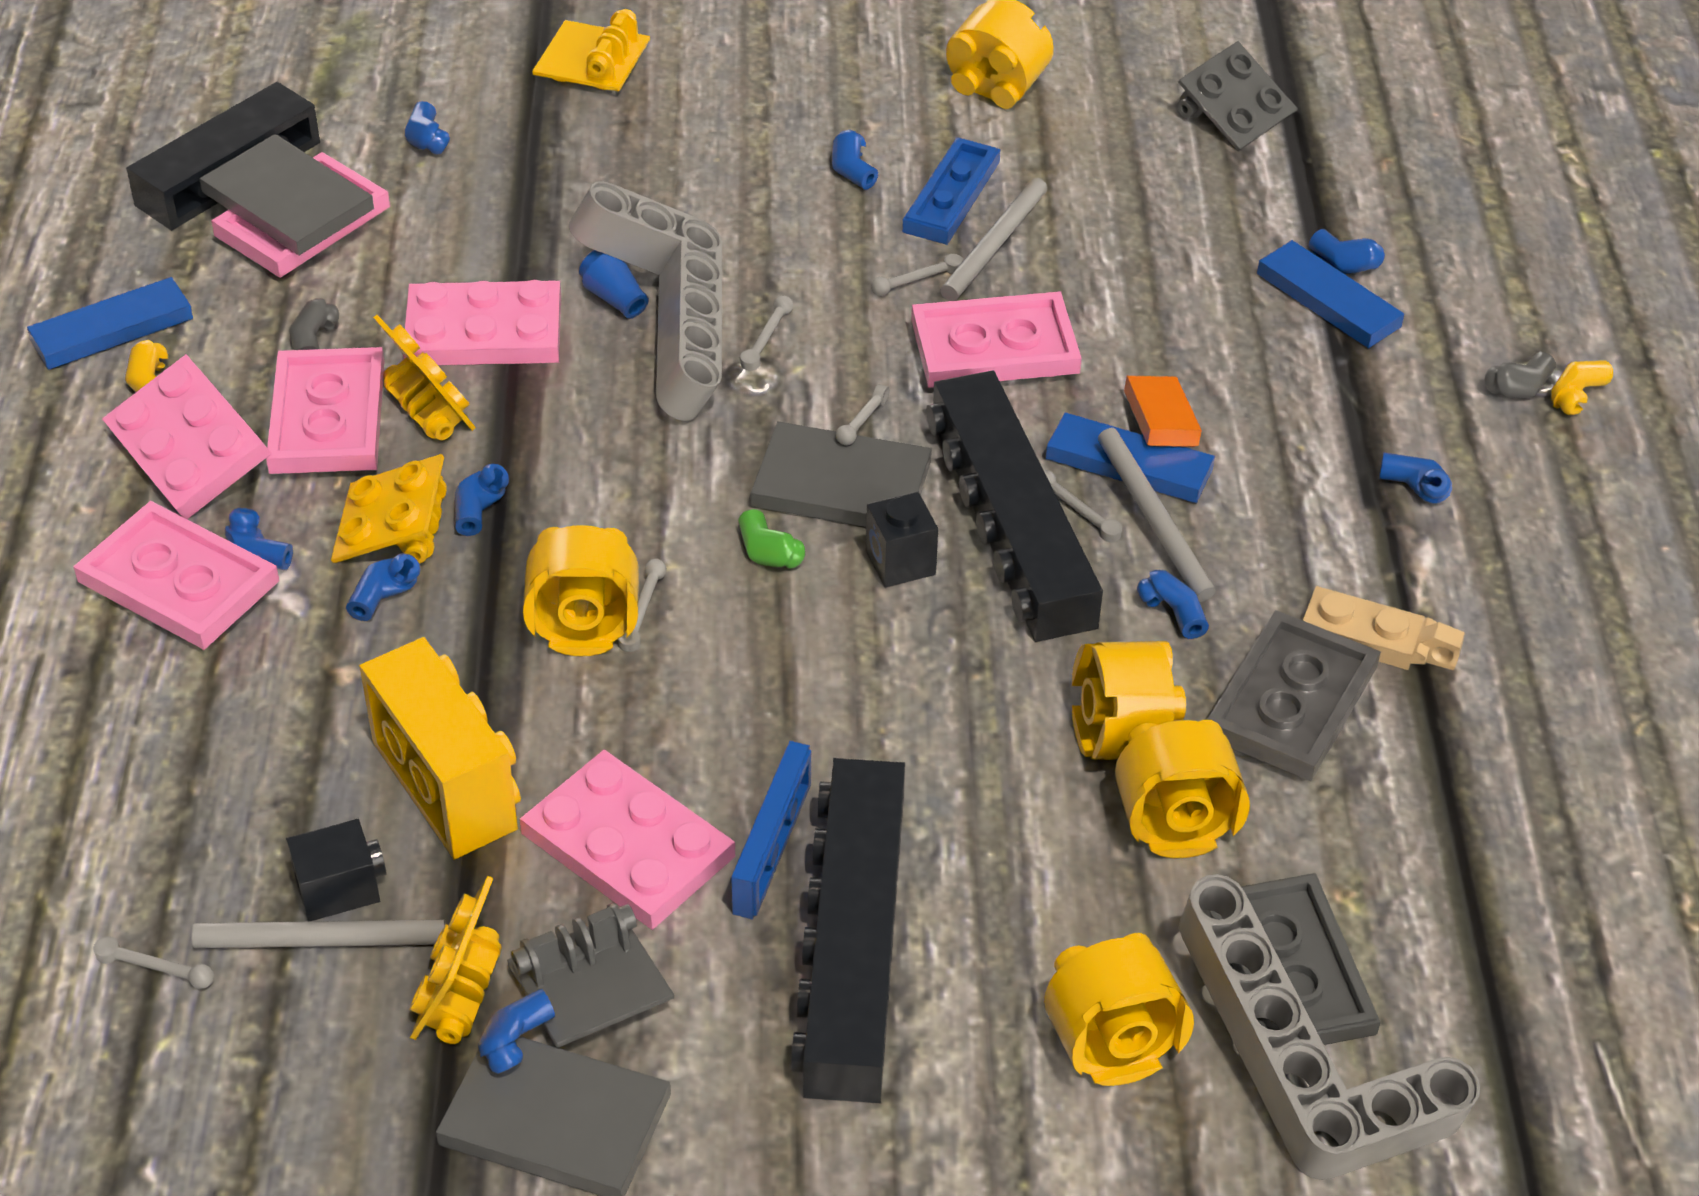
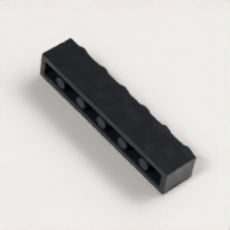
[926,370,1103,642]
[791,758,905,1104]

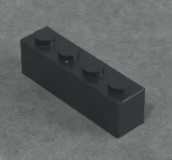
[126,81,320,231]

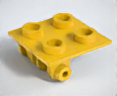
[532,9,650,92]
[373,314,476,440]
[331,454,447,564]
[409,876,502,1044]

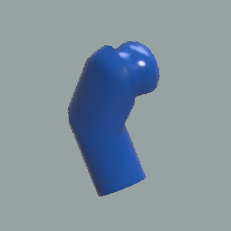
[832,129,878,190]

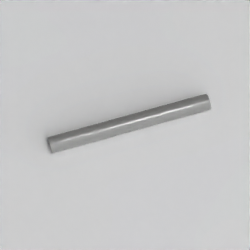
[940,178,1047,301]
[1098,428,1216,602]
[192,919,446,948]

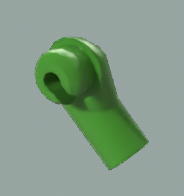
[738,509,805,569]

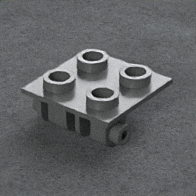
[1177,41,1298,151]
[507,902,674,1048]

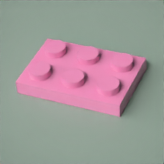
[211,152,390,278]
[403,280,561,365]
[911,291,1082,388]
[266,347,385,474]
[102,354,271,519]
[73,500,279,650]
[520,750,735,930]

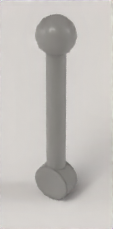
[871,254,964,296]
[740,295,793,371]
[836,384,890,446]
[1044,470,1122,542]
[618,559,667,652]
[93,936,214,989]

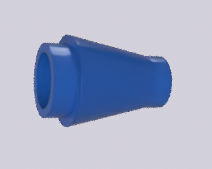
[579,250,649,319]

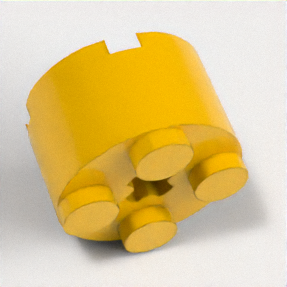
[946,0,1054,109]
[523,525,639,656]
[1072,641,1186,760]
[1115,720,1250,858]
[1044,933,1194,1086]

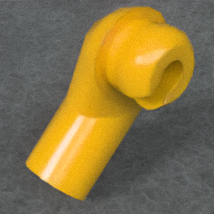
[125,340,168,392]
[1551,360,1613,415]

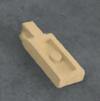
[1303,586,1465,670]

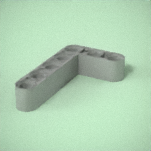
[569,181,722,421]
[1179,874,1480,1180]

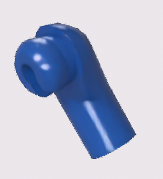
[405,101,450,155]
[1309,229,1385,274]
[1379,452,1452,503]
[455,463,509,536]
[225,508,293,570]
[346,553,420,621]
[1137,570,1209,639]
[478,989,555,1074]

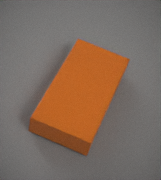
[1124,375,1202,447]

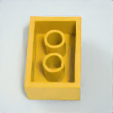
[359,637,521,860]

